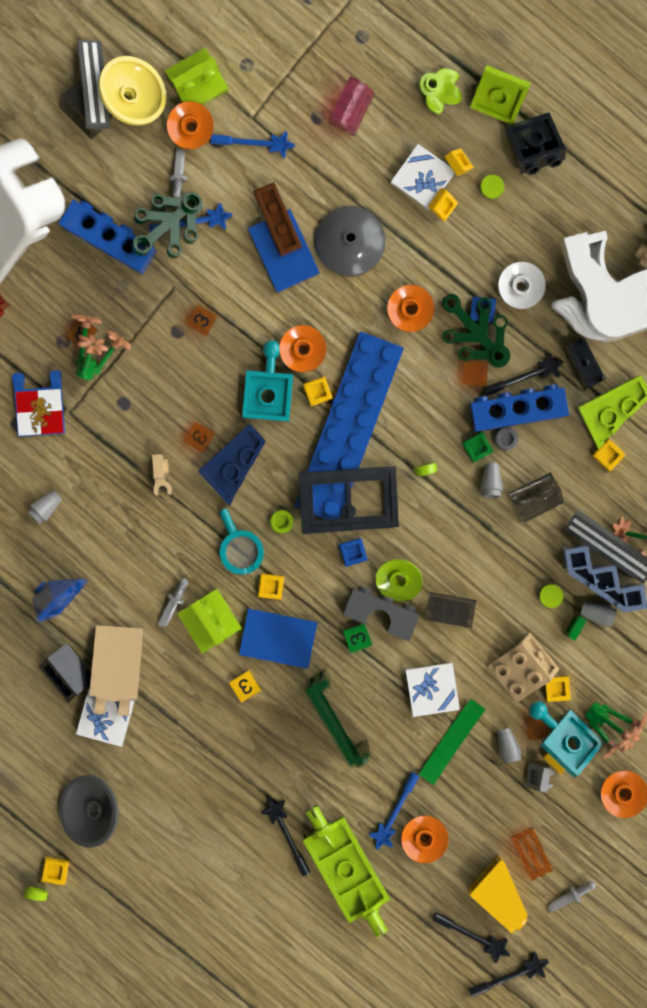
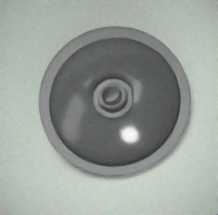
[315,206,385,276]
[59,775,119,848]

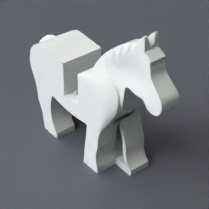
[551,230,647,343]

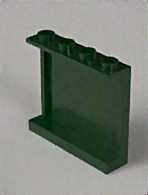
[305,669,372,768]

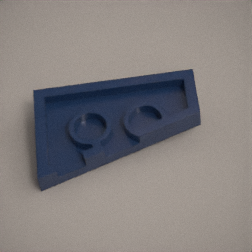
[198,423,266,506]

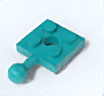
[242,340,293,422]
[529,701,604,778]

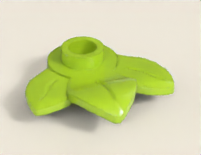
[419,68,462,114]

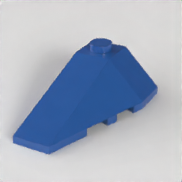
[32,578,88,622]

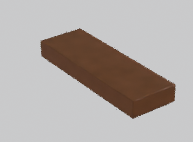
[253,182,302,257]

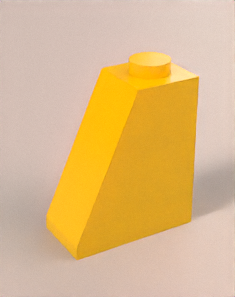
[467,855,528,933]

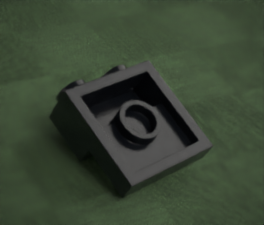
[505,112,566,175]

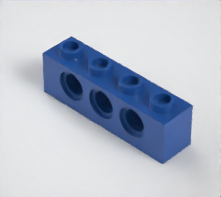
[58,200,157,275]
[469,384,569,433]

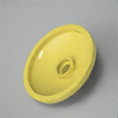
[98,56,166,126]

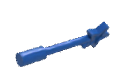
[211,131,295,159]
[149,203,233,232]
[369,771,419,850]

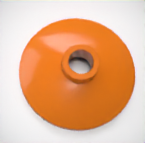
[167,101,214,150]
[387,285,434,332]
[279,325,326,372]
[601,770,647,818]
[401,815,449,863]

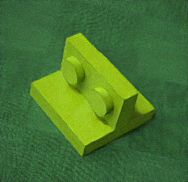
[165,48,229,105]
[470,65,531,124]
[177,588,242,653]

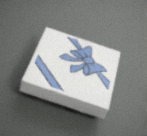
[391,144,455,211]
[405,662,460,717]
[76,688,135,747]

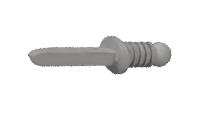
[169,148,187,198]
[158,578,188,627]
[547,881,596,913]

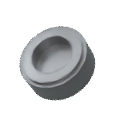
[494,427,518,451]

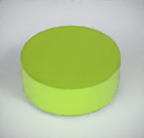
[480,175,504,200]
[413,462,438,477]
[270,510,294,533]
[539,584,563,608]
[23,887,48,901]

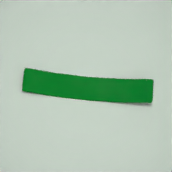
[419,699,486,785]

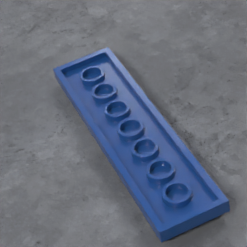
[294,331,404,519]

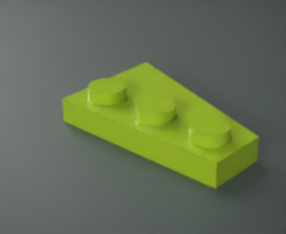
[577,375,647,449]

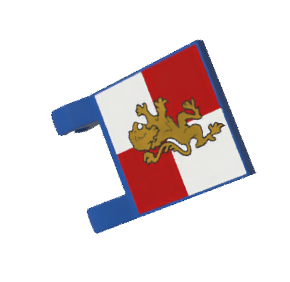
[12,370,65,437]

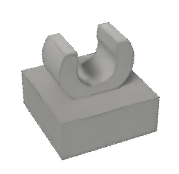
[525,763,555,792]

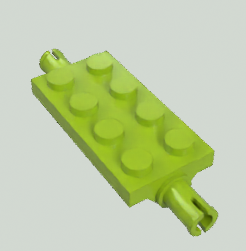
[302,805,390,937]

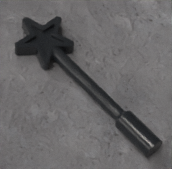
[483,353,564,396]
[261,797,311,877]
[432,912,510,963]
[469,951,549,998]

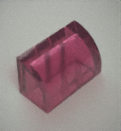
[329,76,375,136]

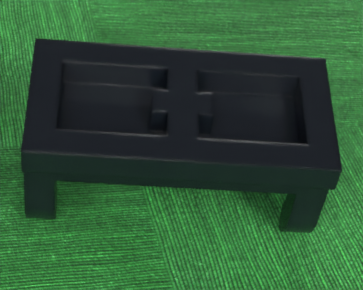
[563,337,606,390]

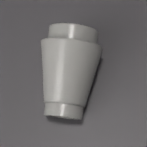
[480,463,504,499]
[27,490,62,524]
[580,603,617,628]
[497,728,522,764]

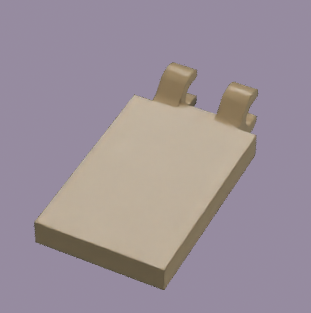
[89,625,144,716]

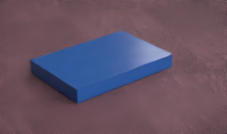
[248,209,320,293]
[239,608,318,669]

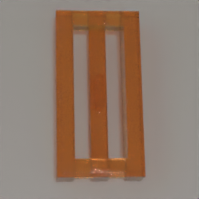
[511,827,553,881]

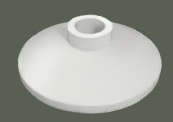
[498,262,546,309]

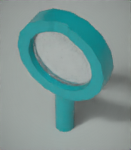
[219,508,264,575]

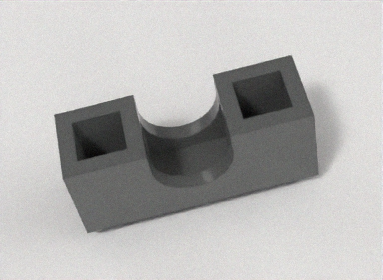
[343,586,420,641]

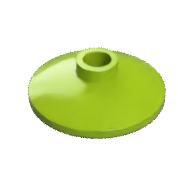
[376,559,423,601]

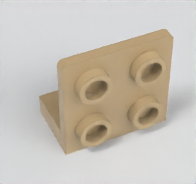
[488,632,559,702]

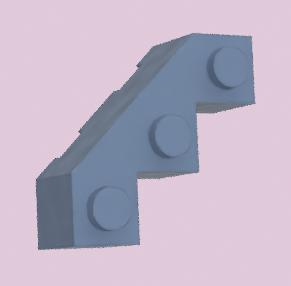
[561,544,647,612]

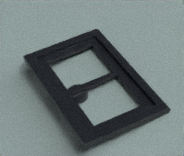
[298,466,399,534]

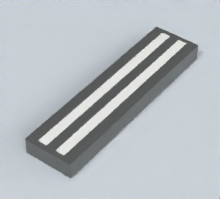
[77,40,110,129]
[565,510,647,584]

